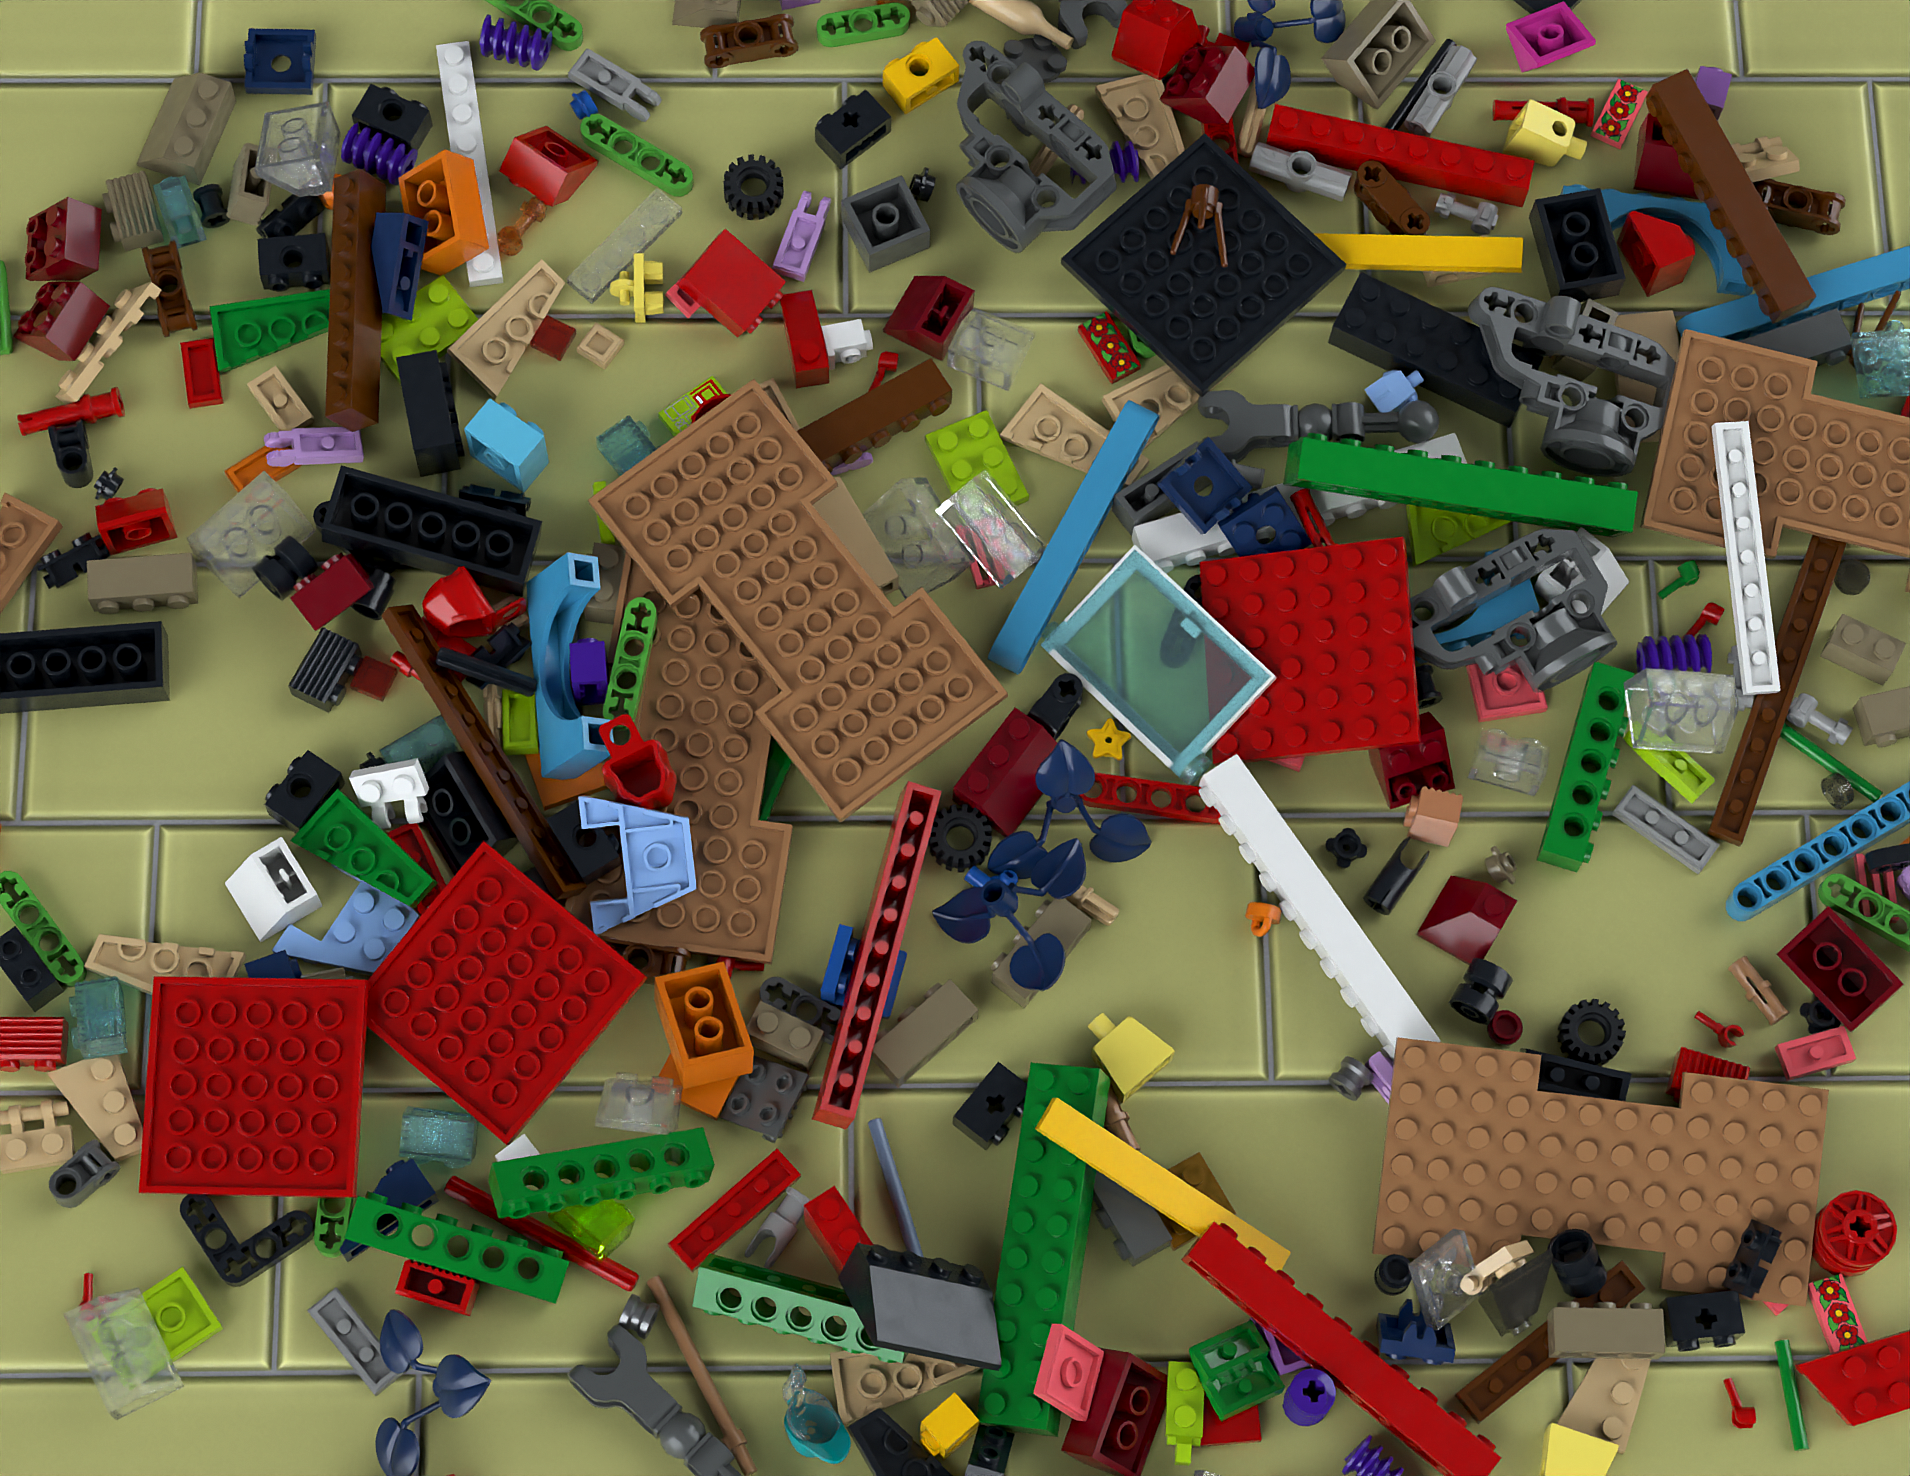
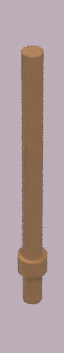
[647,1275,758,1476]

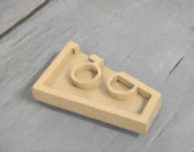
[46,1048,143,1162]

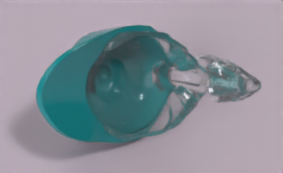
[782,1363,851,1464]

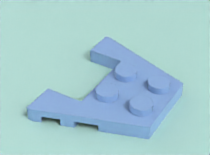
[578,795,697,935]
[272,864,420,976]

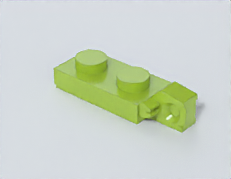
[1623,720,1715,804]
[1165,1361,1204,1466]

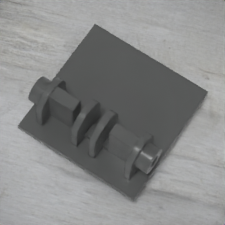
[719,1055,809,1143]

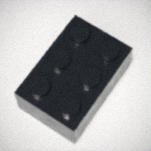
[1529,188,1626,302]
[396,350,465,477]

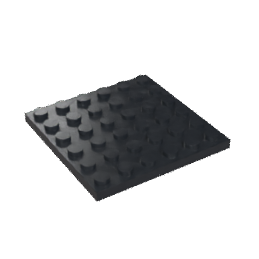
[1061,133,1346,397]

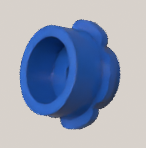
[569,90,599,120]

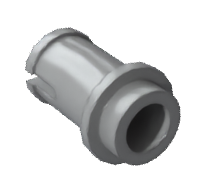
[1231,459,1265,490]

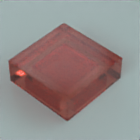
[530,315,577,361]
[350,655,398,702]

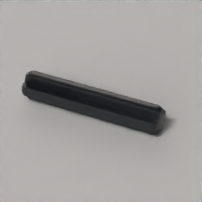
[435,647,537,697]

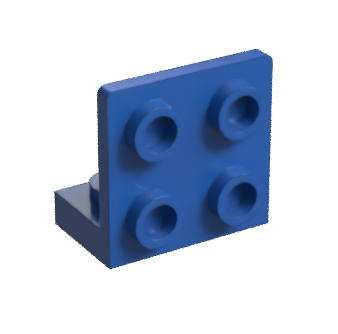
[821,924,907,1019]

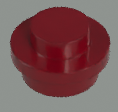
[1487,1010,1523,1046]

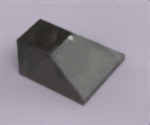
[1478,1249,1553,1337]

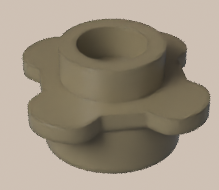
[1485,846,1517,884]

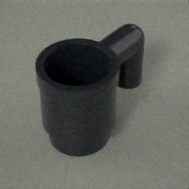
[350,569,396,620]
[1374,1252,1437,1296]

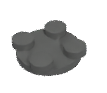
[1003,34,1067,83]

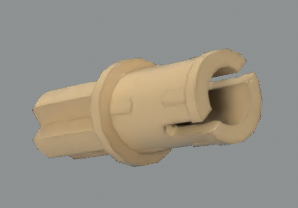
[1065,885,1119,926]

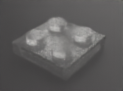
[1408,1229,1483,1330]

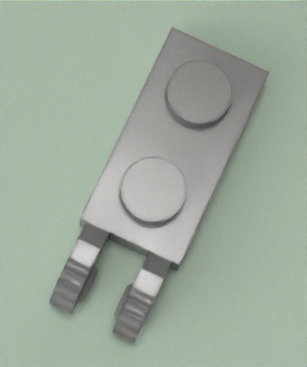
[568,48,662,122]

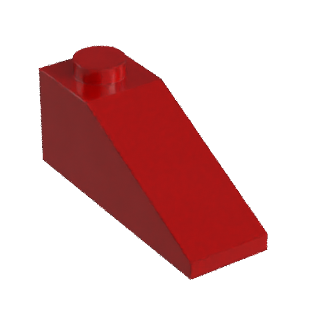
[779,290,829,389]

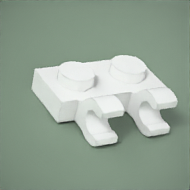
[349,758,429,829]

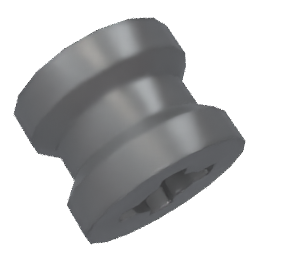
[1328,1056,1374,1101]
[618,1294,660,1339]

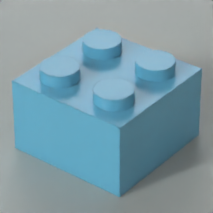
[464,398,549,493]

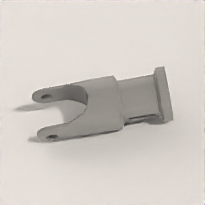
[745,1186,811,1269]

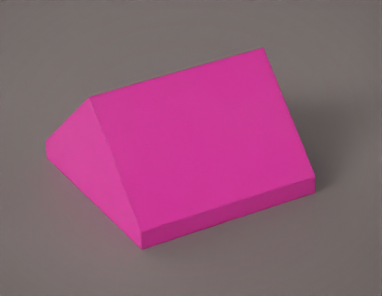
[1506,1,1596,72]

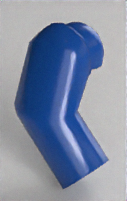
[964,866,1018,888]

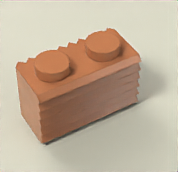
[1403,786,1463,847]

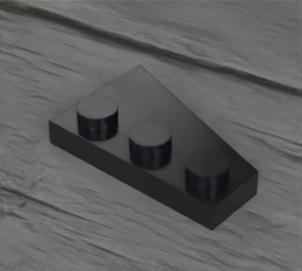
[846,1408,953,1476]

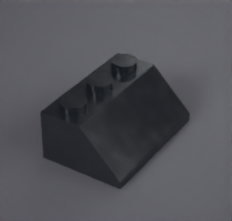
[421,751,519,876]

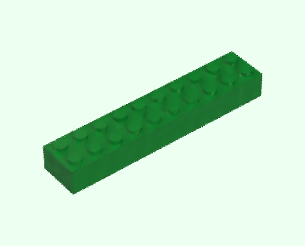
[1283,433,1638,538]
[976,1062,1111,1437]

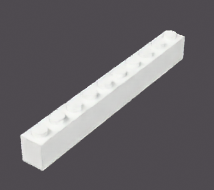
[1132,433,1467,573]
[1199,754,1441,1062]

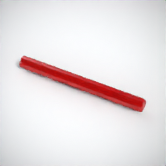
[444,1176,639,1292]

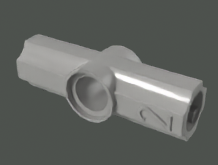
[1404,45,1477,137]
[1248,142,1352,202]

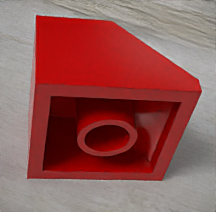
[1111,0,1202,80]
[499,126,599,207]
[1616,211,1696,297]
[95,488,178,556]

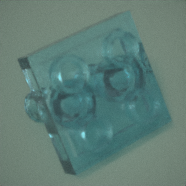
[1850,320,1910,398]

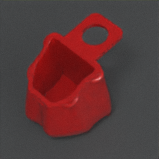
[422,566,526,638]
[599,714,676,810]

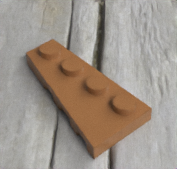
[0,493,63,614]

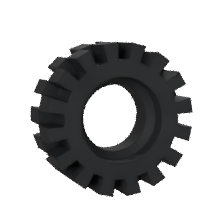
[723,154,784,220]
[928,804,992,872]
[1557,999,1626,1065]

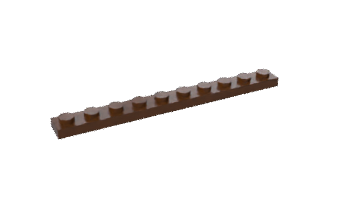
[1707,535,1847,847]
[381,604,587,900]

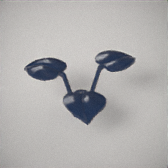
[1234,0,1346,109]
[988,739,1152,879]
[932,838,1086,991]
[375,1309,491,1476]

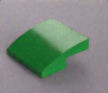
[1189,1320,1285,1421]

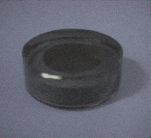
[1834,559,1870,595]
[1821,773,1854,809]

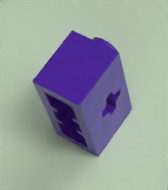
[569,638,609,706]

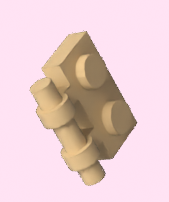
[1731,136,1800,182]
[0,1099,75,1174]
[1460,1240,1534,1295]

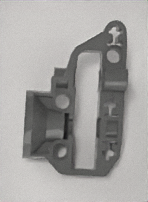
[956,40,1117,253]
[1468,287,1676,477]
[1410,529,1617,693]

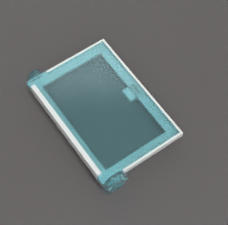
[1041,545,1277,785]

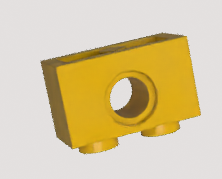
[883,37,959,115]
[919,1392,979,1461]

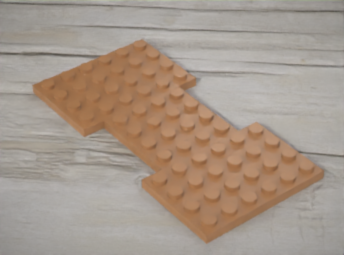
[1640,329,1910,593]
[588,379,1008,823]
[565,552,793,965]
[1372,1037,1829,1307]

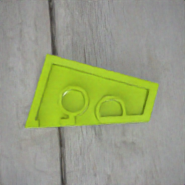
[1406,505,1511,567]

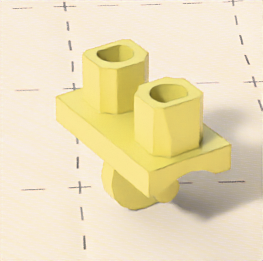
[610,253,664,323]

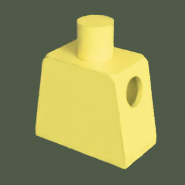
[1502,99,1587,167]
[1088,1013,1175,1104]
[1540,1423,1619,1476]

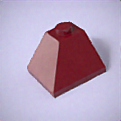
[1416,876,1518,965]

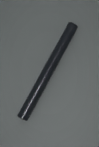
[1384,39,1457,131]

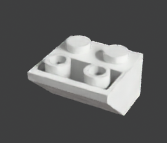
[1533,527,1629,615]
[225,837,322,943]

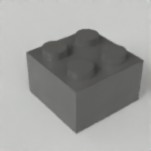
[841,175,930,273]

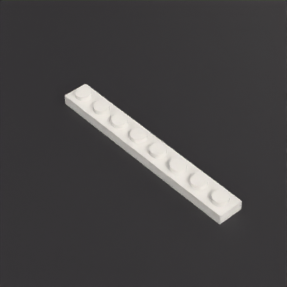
[436,41,504,287]
[1711,421,1781,695]

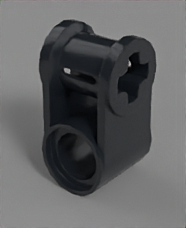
[48,419,93,488]
[1027,673,1083,741]

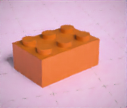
[398,149,489,276]
[654,961,754,1089]

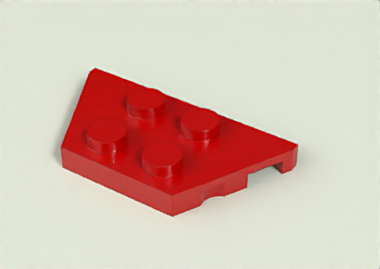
[1795,1329,1910,1426]

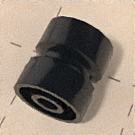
[252,535,319,601]
[1449,958,1513,1025]
[1547,1229,1607,1298]

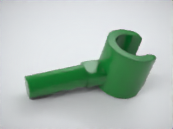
[1657,560,1700,600]

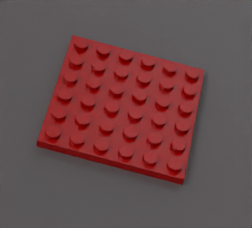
[1199,536,1421,766]
[366,841,648,1145]
[139,976,369,1198]

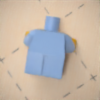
[1364,370,1424,413]

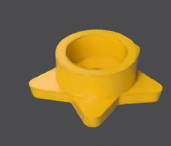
[1086,718,1131,761]

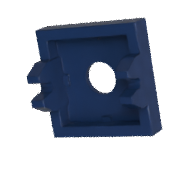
[244,28,316,95]
[1156,437,1253,535]
[1217,486,1312,557]
[1376,1299,1456,1365]

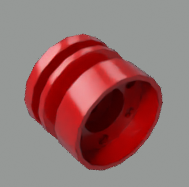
[1812,1190,1897,1278]

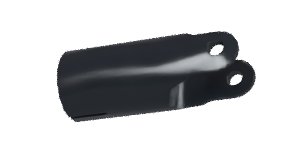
[1363,836,1430,915]

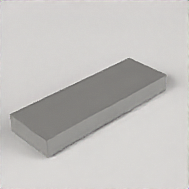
[1612,785,1720,874]
[307,1287,404,1396]

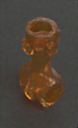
[497,197,547,256]

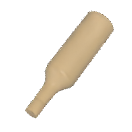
[969,0,1074,50]

